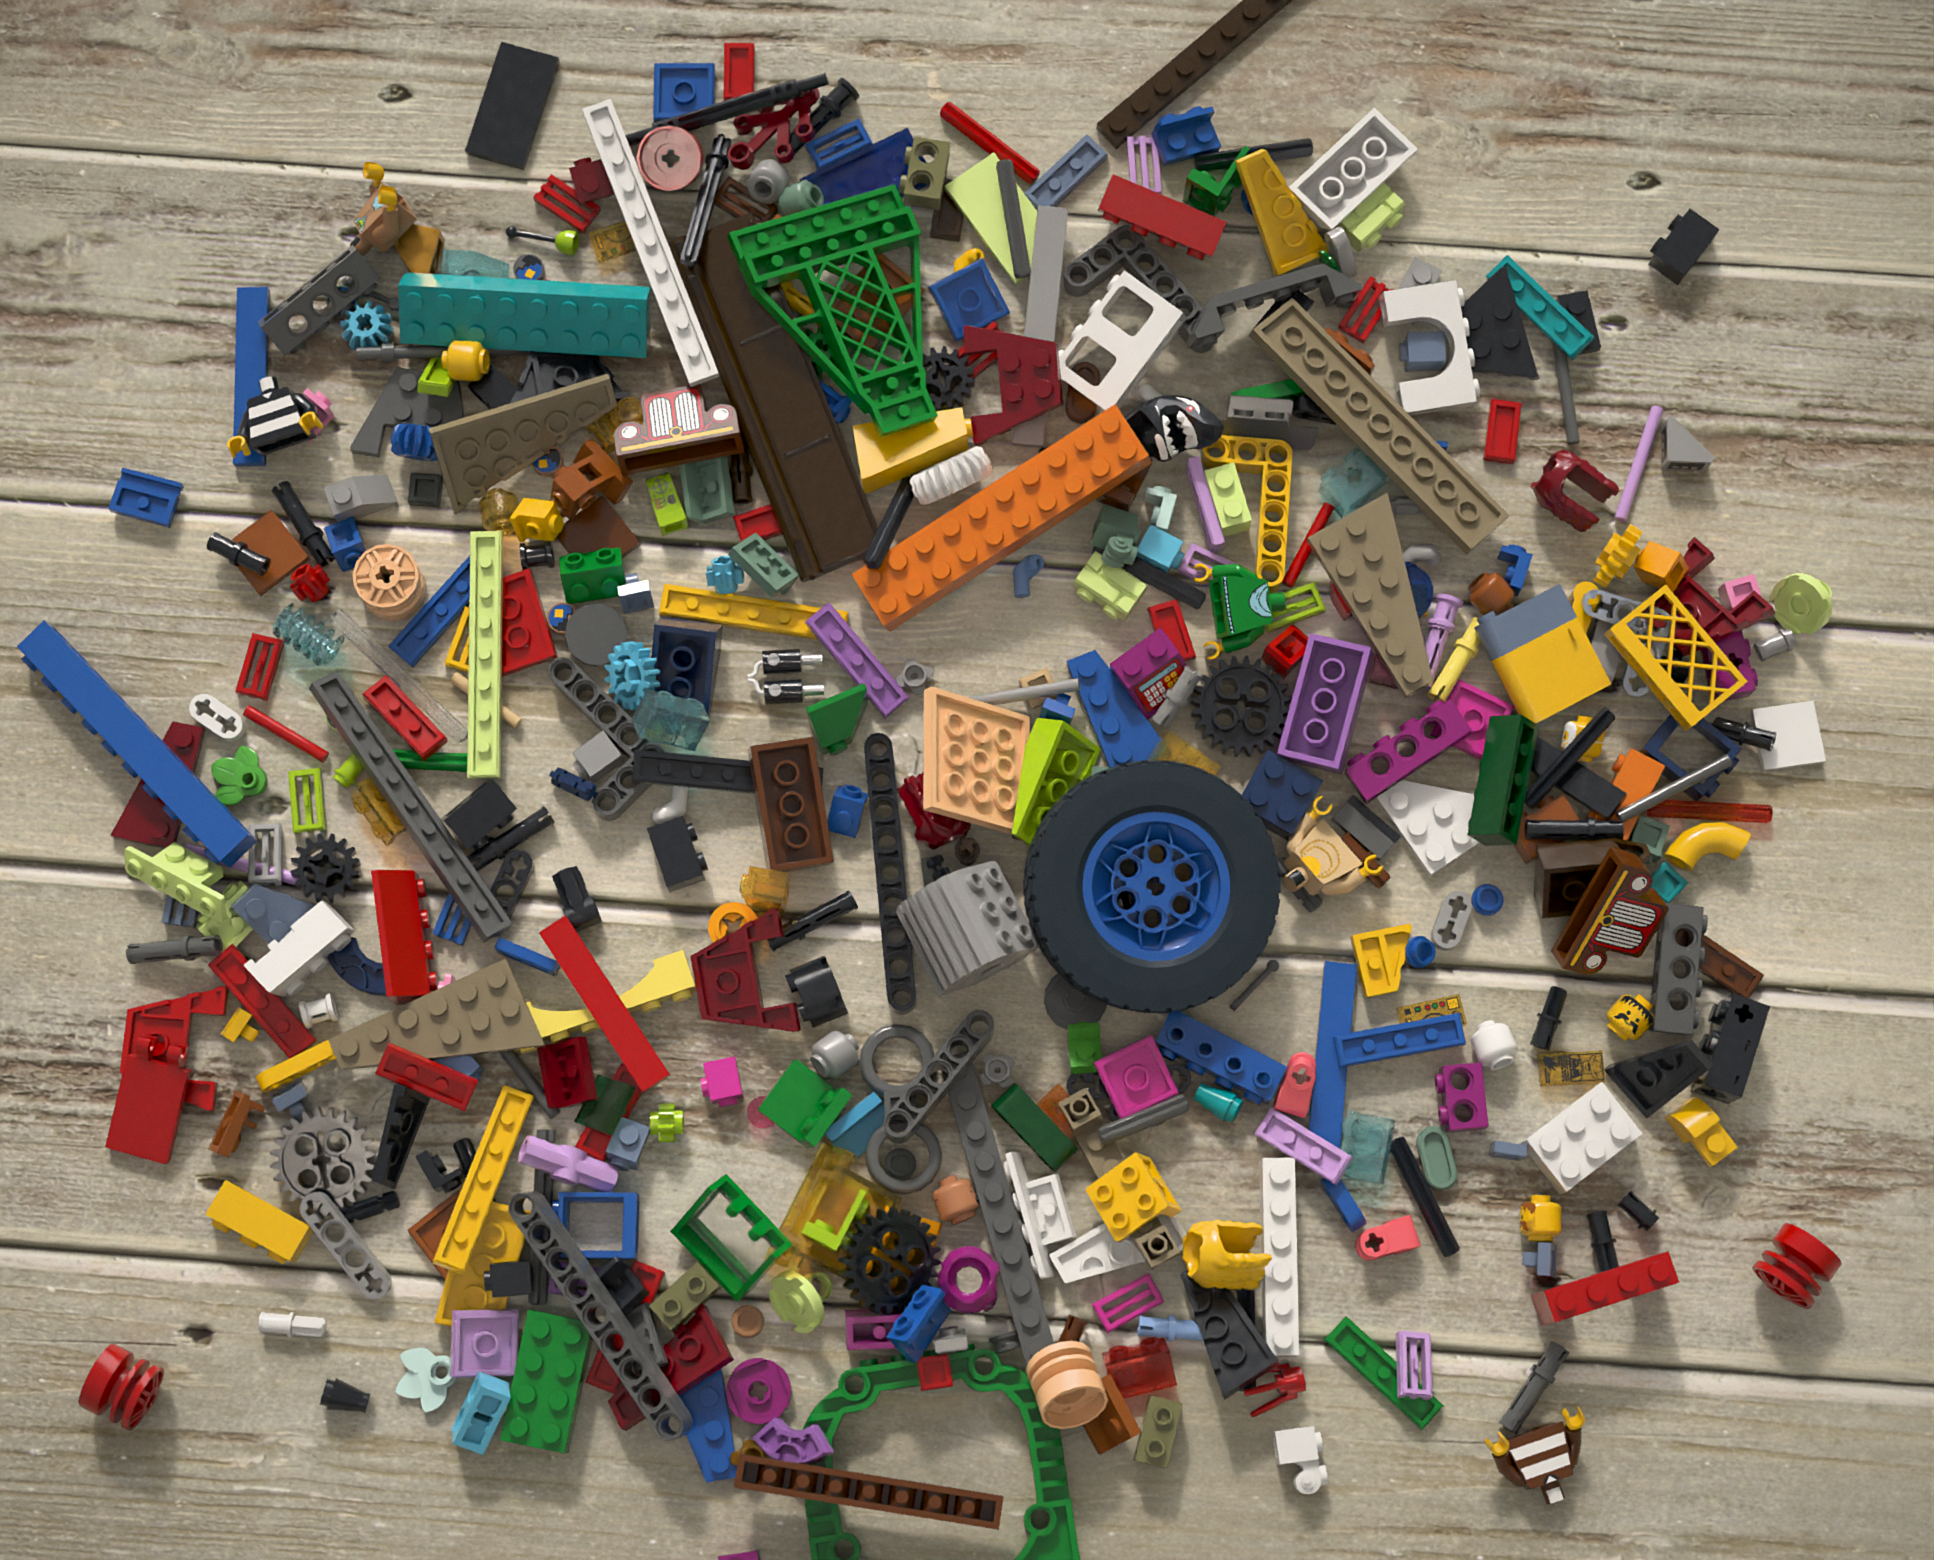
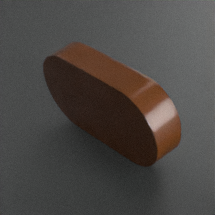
[1065,362,1100,424]

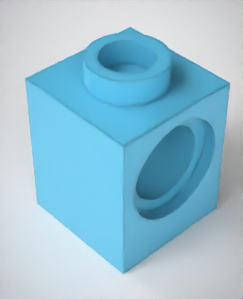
[1136,524,1185,573]

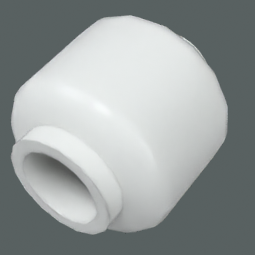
[1470,1020,1518,1070]

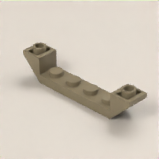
[1058,1088,1181,1269]

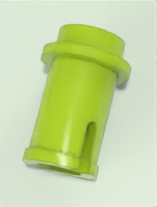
[332,752,363,789]

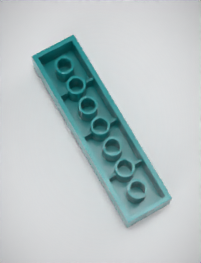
[398,272,651,358]

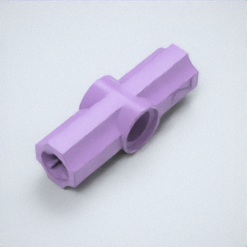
[518,1135,618,1192]

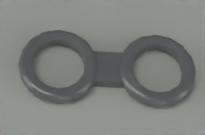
[859,1024,942,1195]

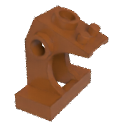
[549,438,633,521]

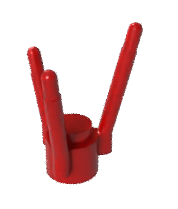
[1244,1363,1306,1417]

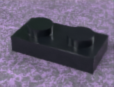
[1556,290,1601,355]

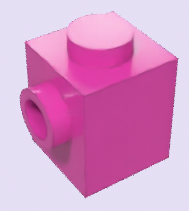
[700,1056,744,1108]

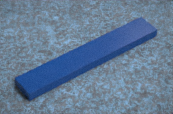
[233,287,270,467]
[1308,961,1357,1149]

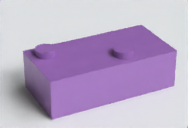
[1277,633,1374,775]

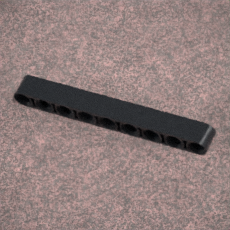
[864,733,916,1015]

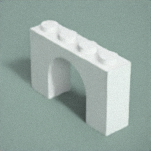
[1379,280,1480,416]

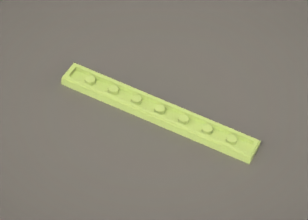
[467,531,503,779]

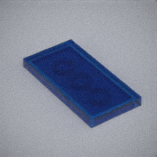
[799,128,928,205]

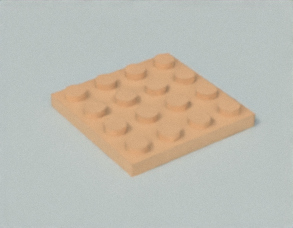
[923,686,1030,834]

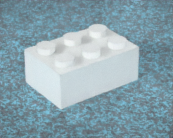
[1520,1082,1643,1195]

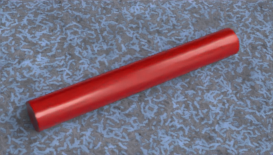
[1282,502,1334,588]
[243,705,329,763]

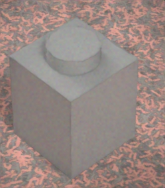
[573,730,625,783]

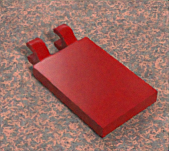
[105,1034,192,1165]

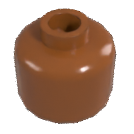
[1468,572,1515,615]

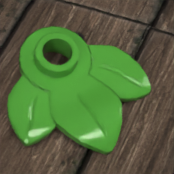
[211,746,268,806]

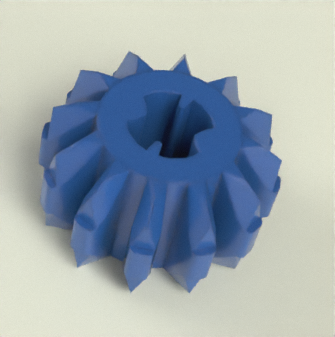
[390,423,438,462]

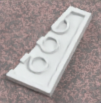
[1049,1214,1186,1284]

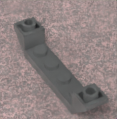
[1186,263,1363,349]

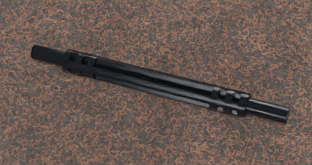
[625,73,829,146]

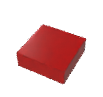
[917,1353,953,1392]

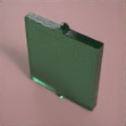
[574,1074,636,1136]

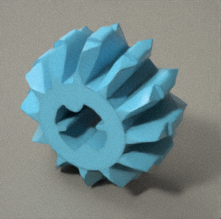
[340,300,394,350]

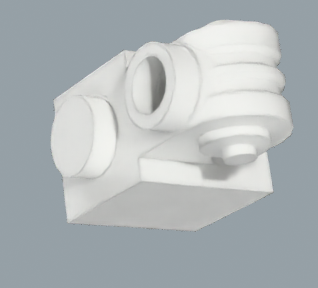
[1272,1426,1328,1494]

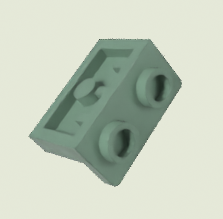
[728,532,799,598]

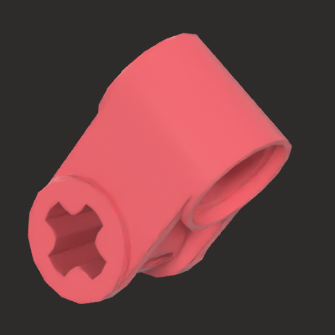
[1274,1052,1317,1118]
[1355,1215,1421,1261]

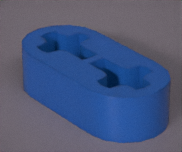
[1320,1178,1367,1232]

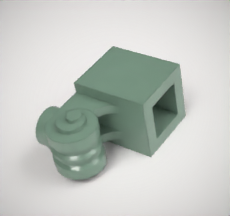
[1090,504,1141,568]

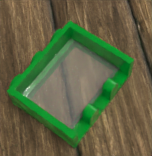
[670,1174,793,1302]

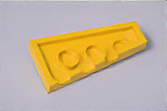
[1235,149,1328,276]

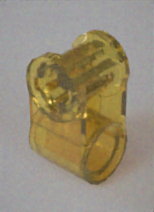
[586,397,644,454]

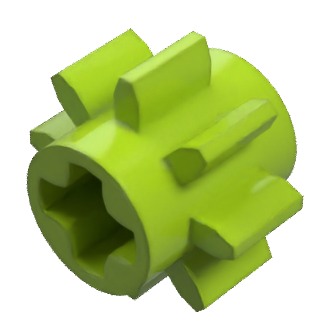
[650,1103,684,1143]

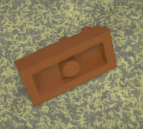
[208,1090,265,1158]

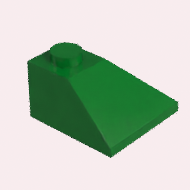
[806,683,868,756]

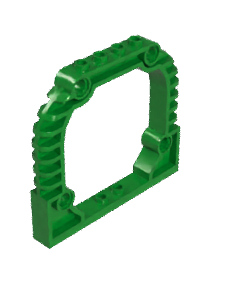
[803,1344,1080,1560]

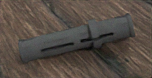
[126,935,223,964]
[1498,1341,1570,1435]

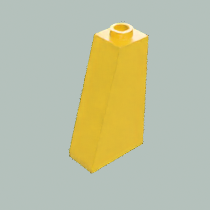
[852,407,973,494]

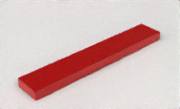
[539,915,671,1093]

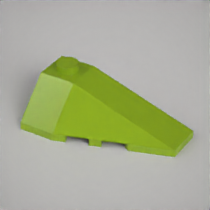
[1012,718,1101,846]

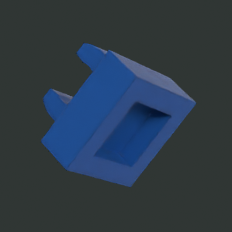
[1039,693,1075,725]

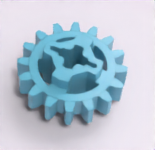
[605,641,660,710]

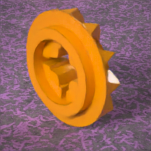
[708,902,757,944]

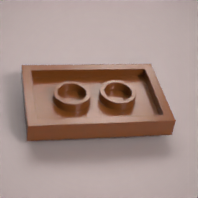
[832,253,925,356]

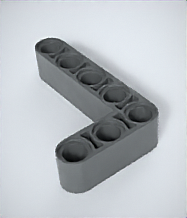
[1064,225,1214,353]
[549,657,665,821]

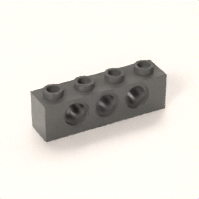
[257,245,380,356]
[1648,903,1708,1035]

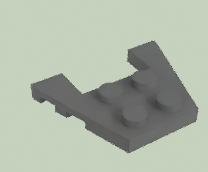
[350,367,464,457]

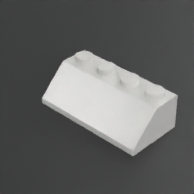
[1289,108,1418,231]

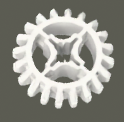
[909,446,992,505]

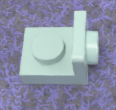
[1144,486,1177,533]

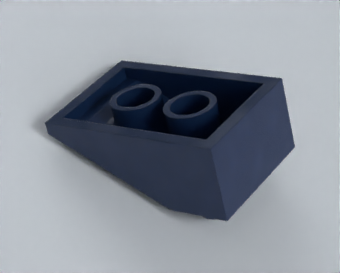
[646,617,723,724]

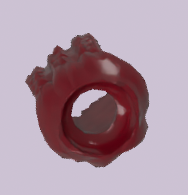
[1530,450,1619,532]
[897,771,971,850]

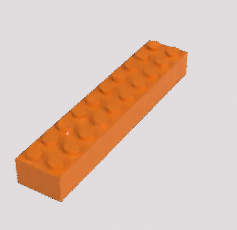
[851,404,1152,632]

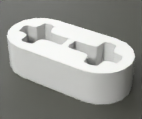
[189,694,246,742]

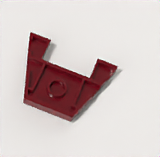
[963,325,1063,446]
[1643,537,1775,657]
[690,908,801,1032]

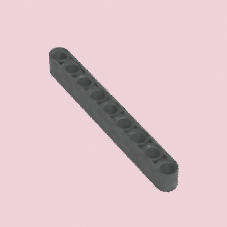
[508,1191,693,1441]

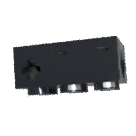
[1691,993,1770,1104]

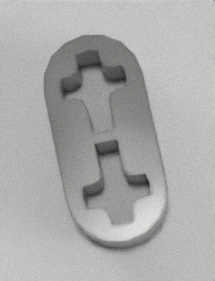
[1325,227,1357,278]
[1431,891,1472,951]

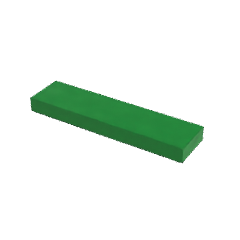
[1323,1316,1444,1430]

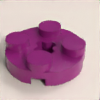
[726,1358,792,1424]

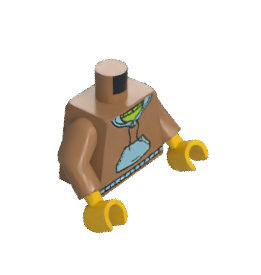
[349,162,417,257]

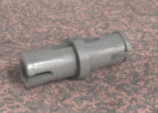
[1152,666,1203,729]

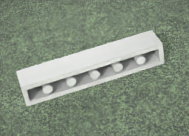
[1259,1158,1299,1357]

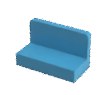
[825,1092,885,1164]

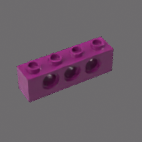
[1345,699,1472,804]

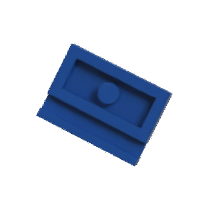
[108,467,184,528]

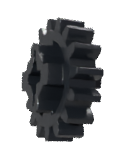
[923,346,975,412]
[290,833,361,903]

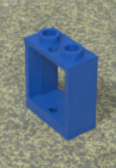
[552,1192,640,1260]

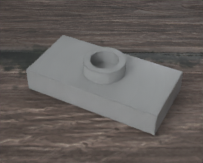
[933,1326,968,1354]

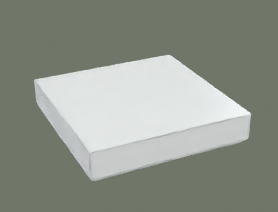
[1750,700,1826,772]

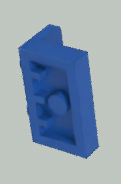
[1151,106,1221,166]
[886,1285,952,1363]

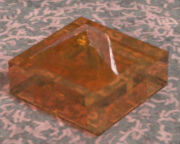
[1036,1083,1070,1128]

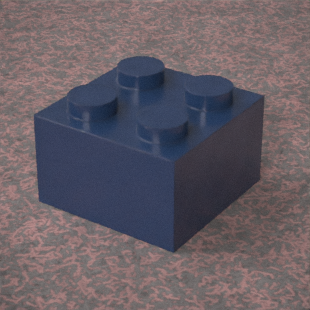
[1241,750,1323,841]

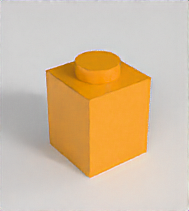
[1633,541,1689,592]

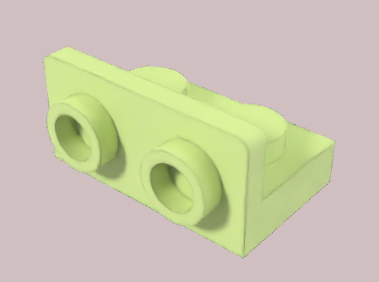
[196,880,253,952]

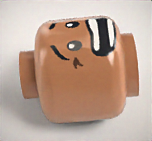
[932,1175,980,1225]

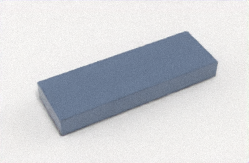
[1024,134,1108,210]

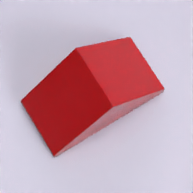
[1261,624,1309,680]

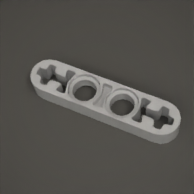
[300,1191,392,1300]

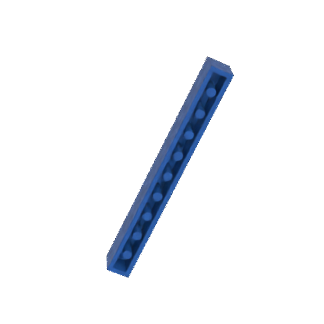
[17,620,258,867]

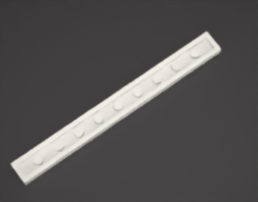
[582,99,719,387]

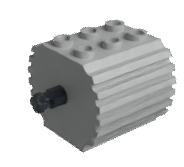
[896,855,1040,996]

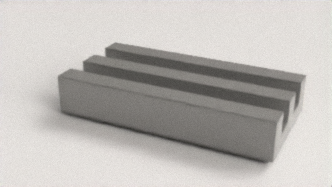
[248,823,282,887]

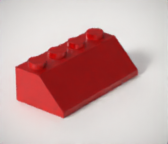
[1097,174,1226,261]
[371,870,439,1006]

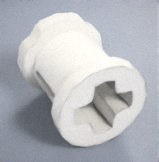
[299,993,339,1029]

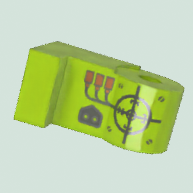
[645,472,689,536]

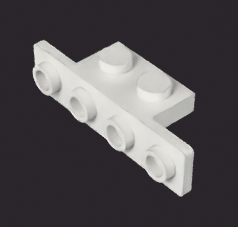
[1004,1152,1076,1279]

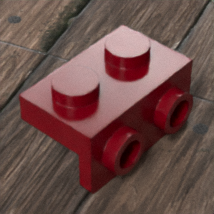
[569,157,615,205]
[537,1036,598,1109]

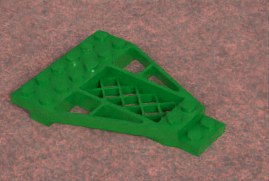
[727,184,938,438]

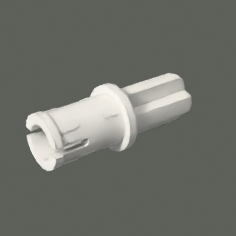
[258,1312,326,1338]

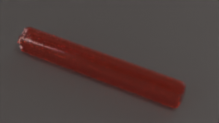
[1646,800,1773,823]

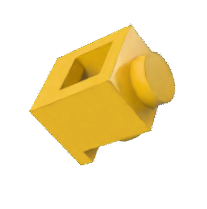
[510,498,564,542]

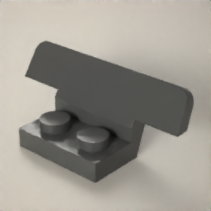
[1220,395,1318,450]

